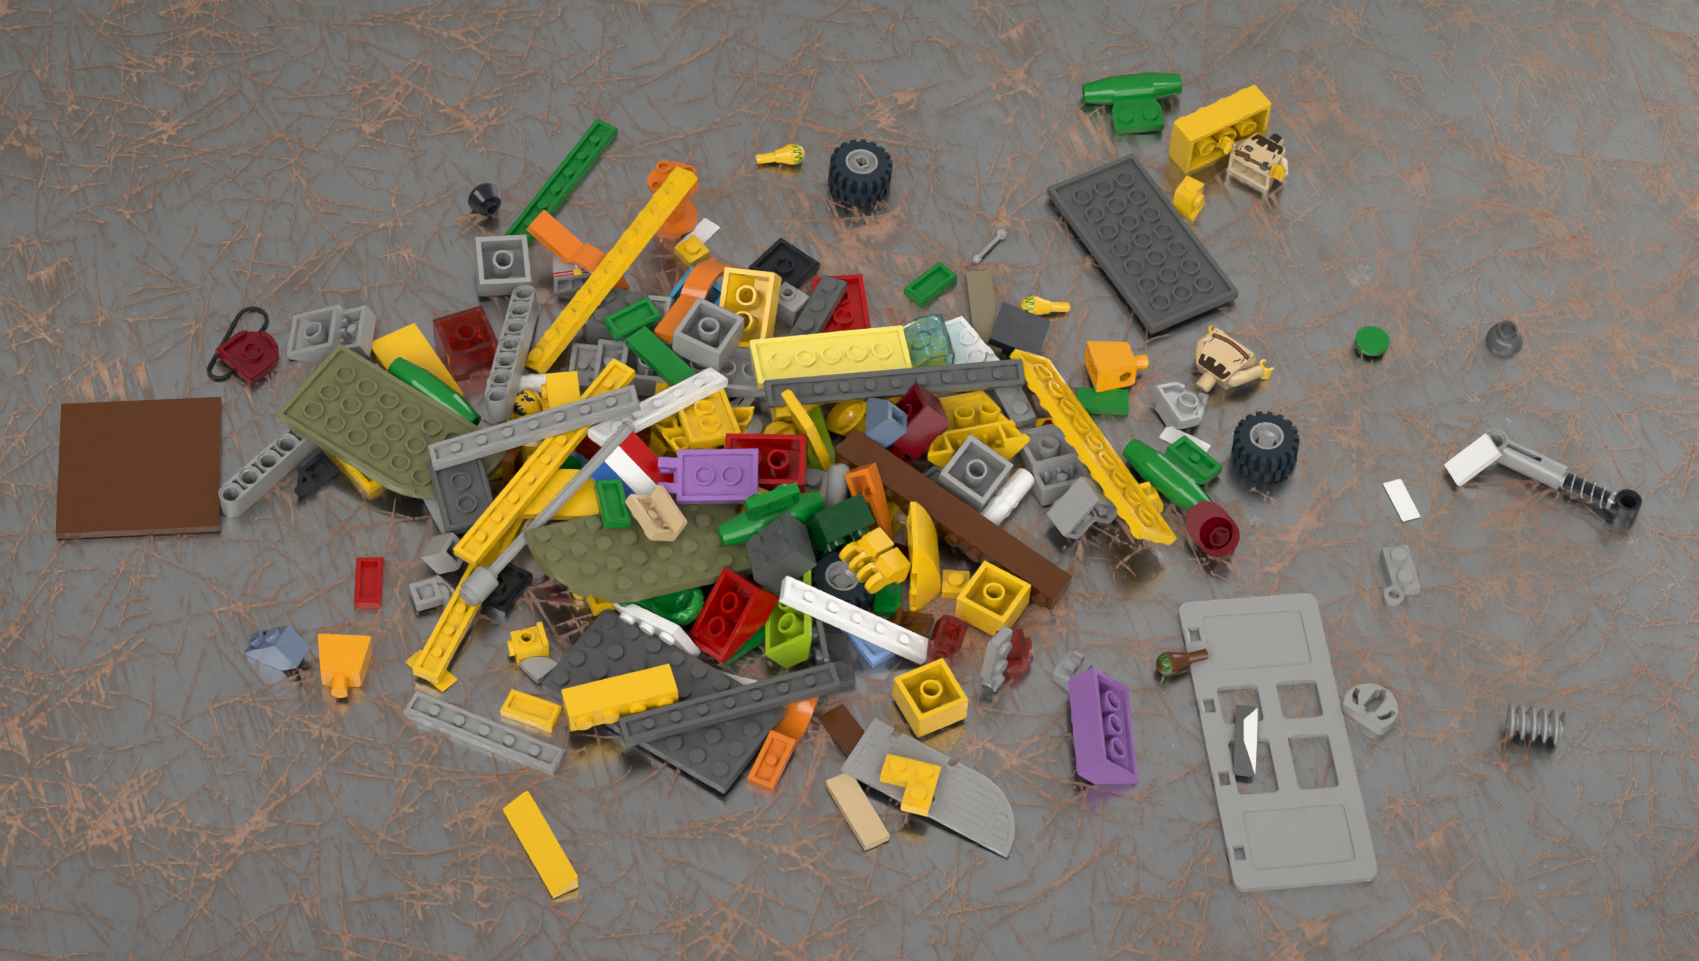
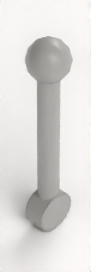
[972,229,1007,264]

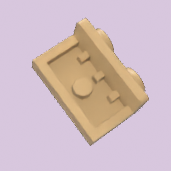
[625,485,687,542]

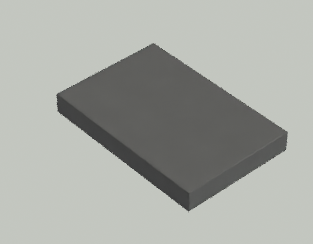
[428,457,493,535]

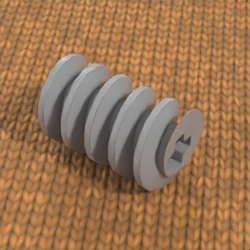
[1505,703,1566,745]

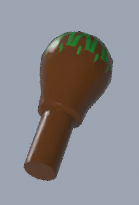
[1156,649,1208,676]

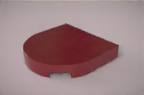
[215,330,279,386]

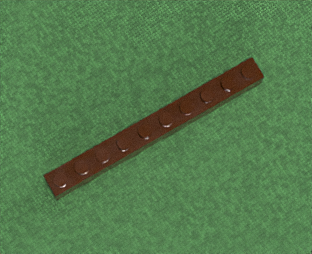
[834,428,1072,611]

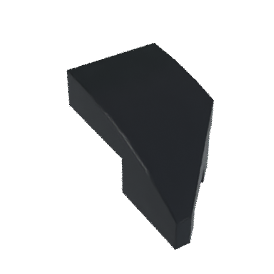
[294,451,340,497]

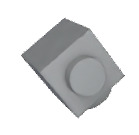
[776,281,810,328]
[420,532,464,575]

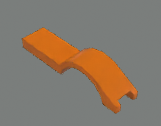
[526,210,630,290]
[654,257,734,344]
[747,696,820,792]

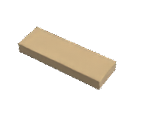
[825,773,890,851]

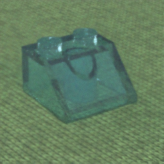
[903,313,955,368]

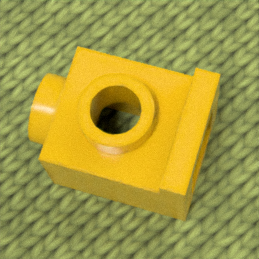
[1173,176,1206,221]
[506,622,549,666]

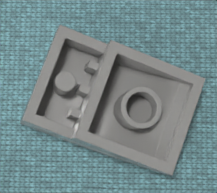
[286,304,376,362]
[1020,423,1092,506]

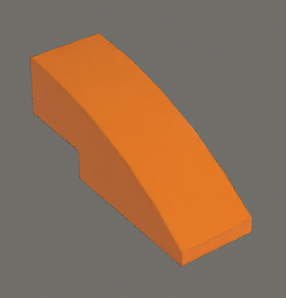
[844,462,892,540]

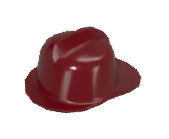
[1185,501,1240,558]

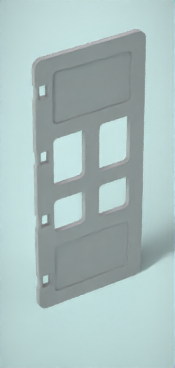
[1178,593,1378,892]

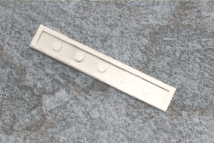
[587,367,728,447]
[779,576,929,665]

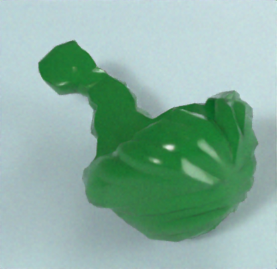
[618,587,705,625]

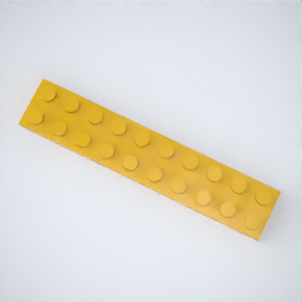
[1009,349,1177,545]

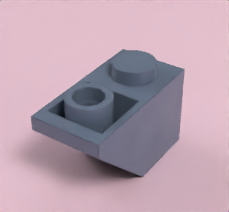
[865,397,907,448]
[244,625,311,671]

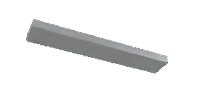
[403,690,566,777]

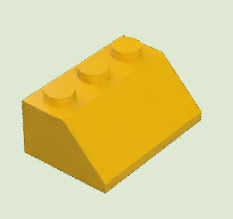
[719,267,782,348]

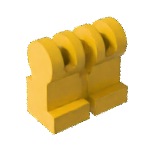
[839,527,912,594]

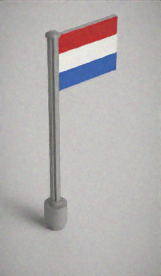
[458,421,674,607]

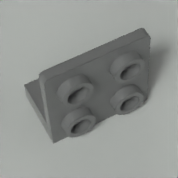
[810,618,855,688]

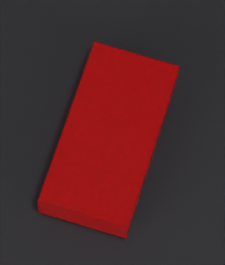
[354,557,384,608]

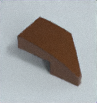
[886,607,935,639]

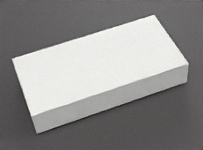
[1444,433,1502,487]

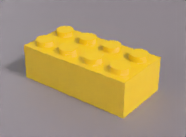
[1168,85,1272,174]

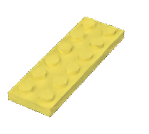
[749,325,912,389]

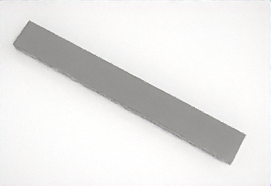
[428,385,641,471]

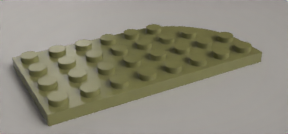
[275,343,507,499]
[524,497,753,603]

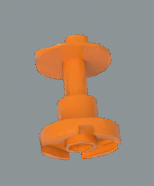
[647,160,698,240]

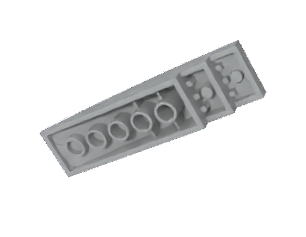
[568,337,765,397]

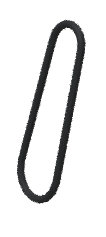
[207,306,269,380]

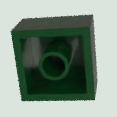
[803,493,875,555]

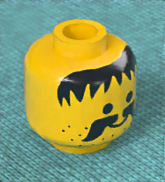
[507,389,542,421]

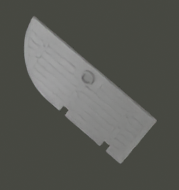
[841,718,1015,858]

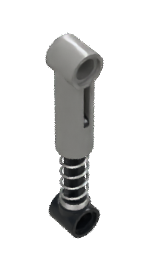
[1484,428,1642,526]

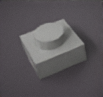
[408,577,443,612]

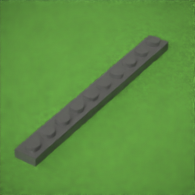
[764,359,1025,408]

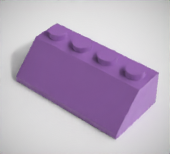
[1068,667,1139,785]

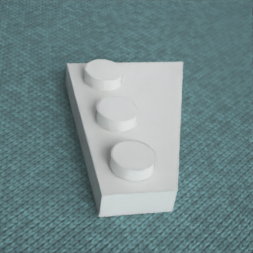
[938,316,999,365]
[614,603,701,658]

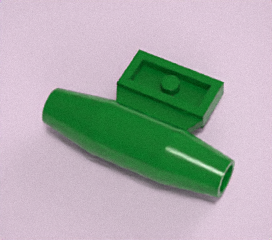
[1082,72,1182,135]
[388,357,481,426]
[1122,435,1223,512]
[717,482,825,547]

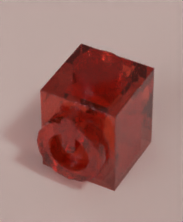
[928,614,969,658]
[996,628,1033,674]

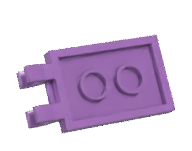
[658,448,759,504]

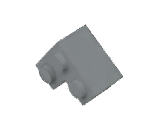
[1046,476,1118,539]

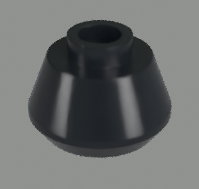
[468,183,501,216]

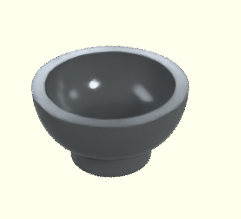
[1486,320,1523,356]

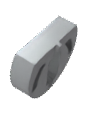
[1342,683,1398,736]

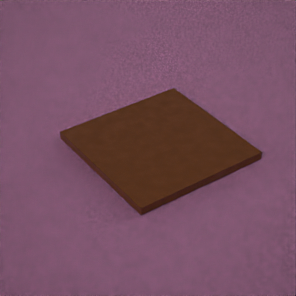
[56,397,222,539]

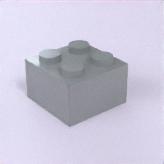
[474,234,531,297]
[672,297,745,372]
[936,434,1013,513]

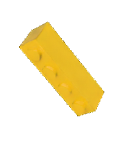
[561,664,679,732]

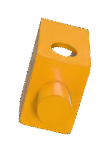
[1084,341,1148,392]
[318,634,372,698]

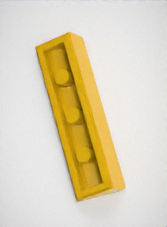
[503,791,579,899]

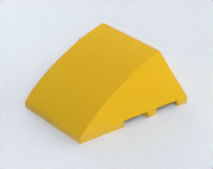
[928,390,1030,469]
[655,406,755,455]
[905,502,941,612]

